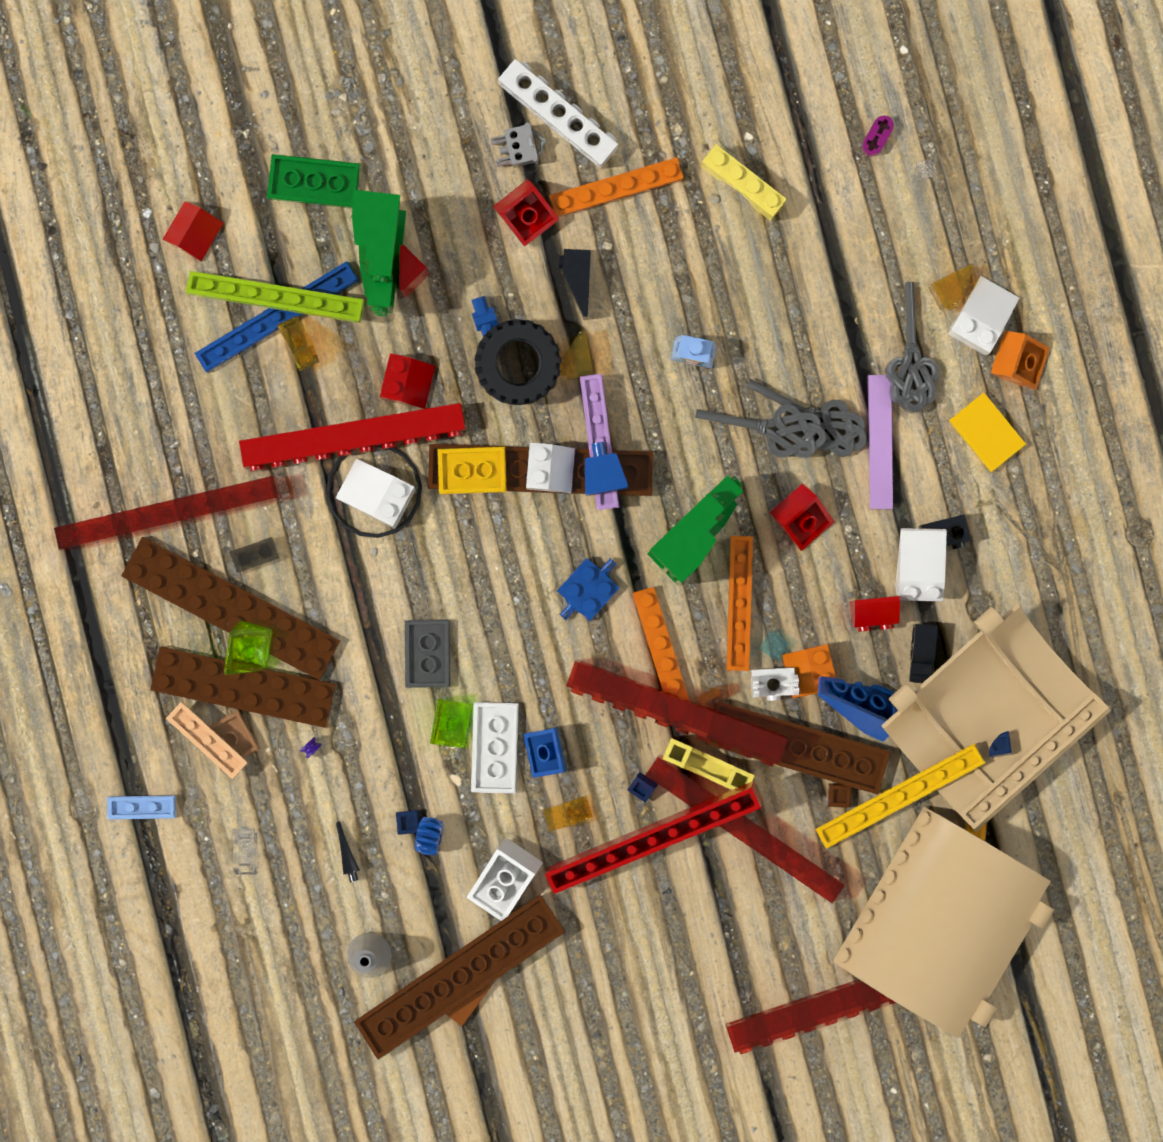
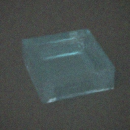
[759,630,790,661]

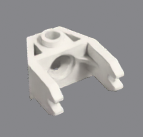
[751,668,799,701]

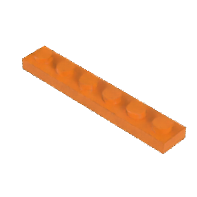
[549,157,684,217]
[726,536,753,671]
[632,587,694,722]

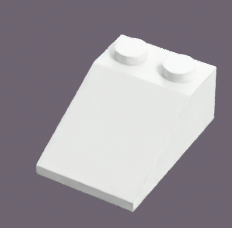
[947,276,1019,356]
[336,459,416,529]
[895,528,947,601]
[466,838,543,921]

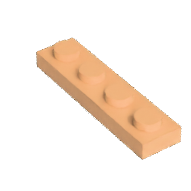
[166,702,249,779]

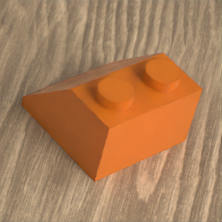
[991,331,1050,390]
[782,644,836,698]

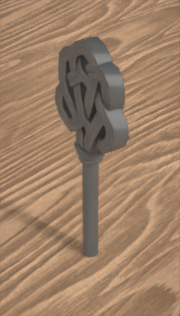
[885,282,939,414]
[747,379,867,457]
[695,404,826,458]

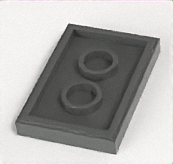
[405,620,451,688]

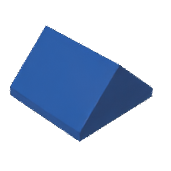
[523,727,567,778]

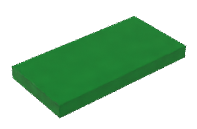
[267,154,361,209]

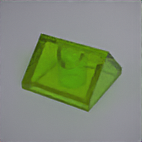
[224,620,272,675]
[430,698,474,749]

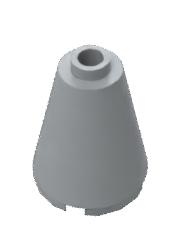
[347,932,392,978]

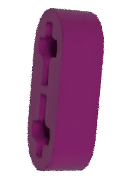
[862,115,894,157]

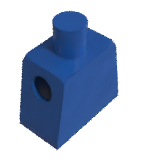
[585,442,628,496]

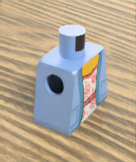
[671,335,717,369]

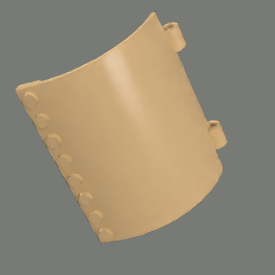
[881,604,1111,832]
[833,807,1054,1038]

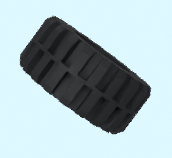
[474,319,562,405]

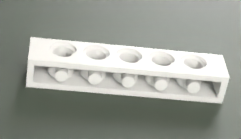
[498,59,618,169]

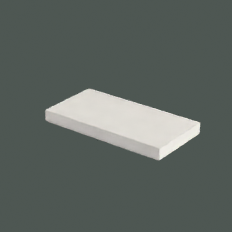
[471,702,519,793]

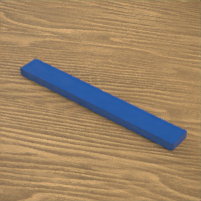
[194,261,359,373]

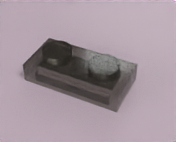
[230,537,280,573]

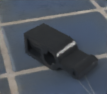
[909,624,938,683]

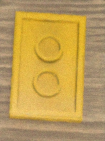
[949,392,1026,473]
[438,447,507,495]

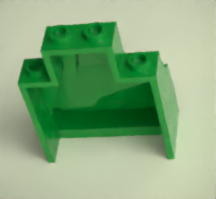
[351,190,407,317]
[647,475,743,586]

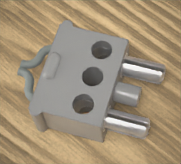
[491,122,546,168]

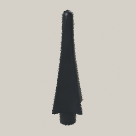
[336,821,360,883]

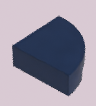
[989,731,1013,758]

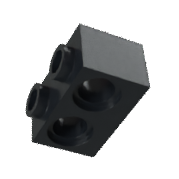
[918,514,971,549]

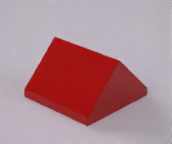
[163,201,224,262]
[400,245,430,297]

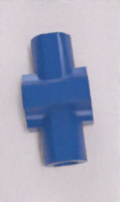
[471,296,498,336]

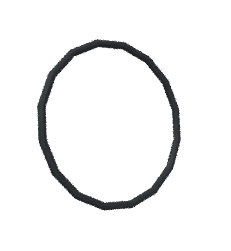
[326,446,422,538]

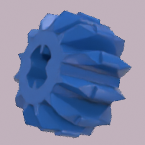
[415,817,444,855]

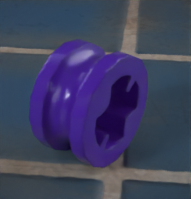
[300,737,322,759]

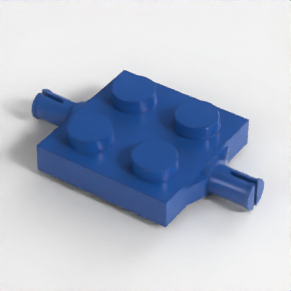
[556,558,619,621]

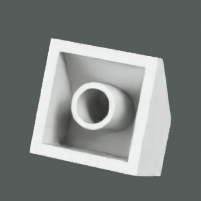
[526,443,575,493]

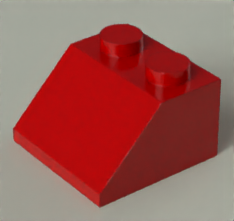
[493,179,559,247]
[380,353,435,409]
[769,483,835,551]
[849,596,900,632]

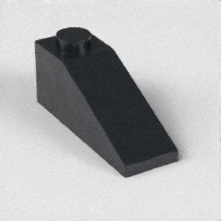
[559,249,591,320]

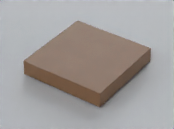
[210,710,261,771]

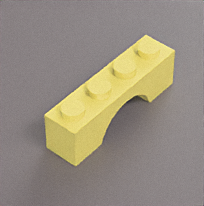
[701,144,786,221]
[662,738,755,790]

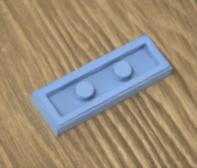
[107,795,176,819]

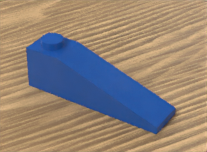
[818,676,898,742]

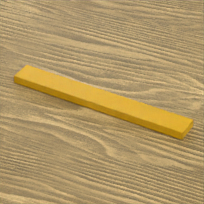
[815,743,985,849]

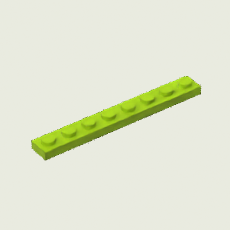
[186,271,365,323]

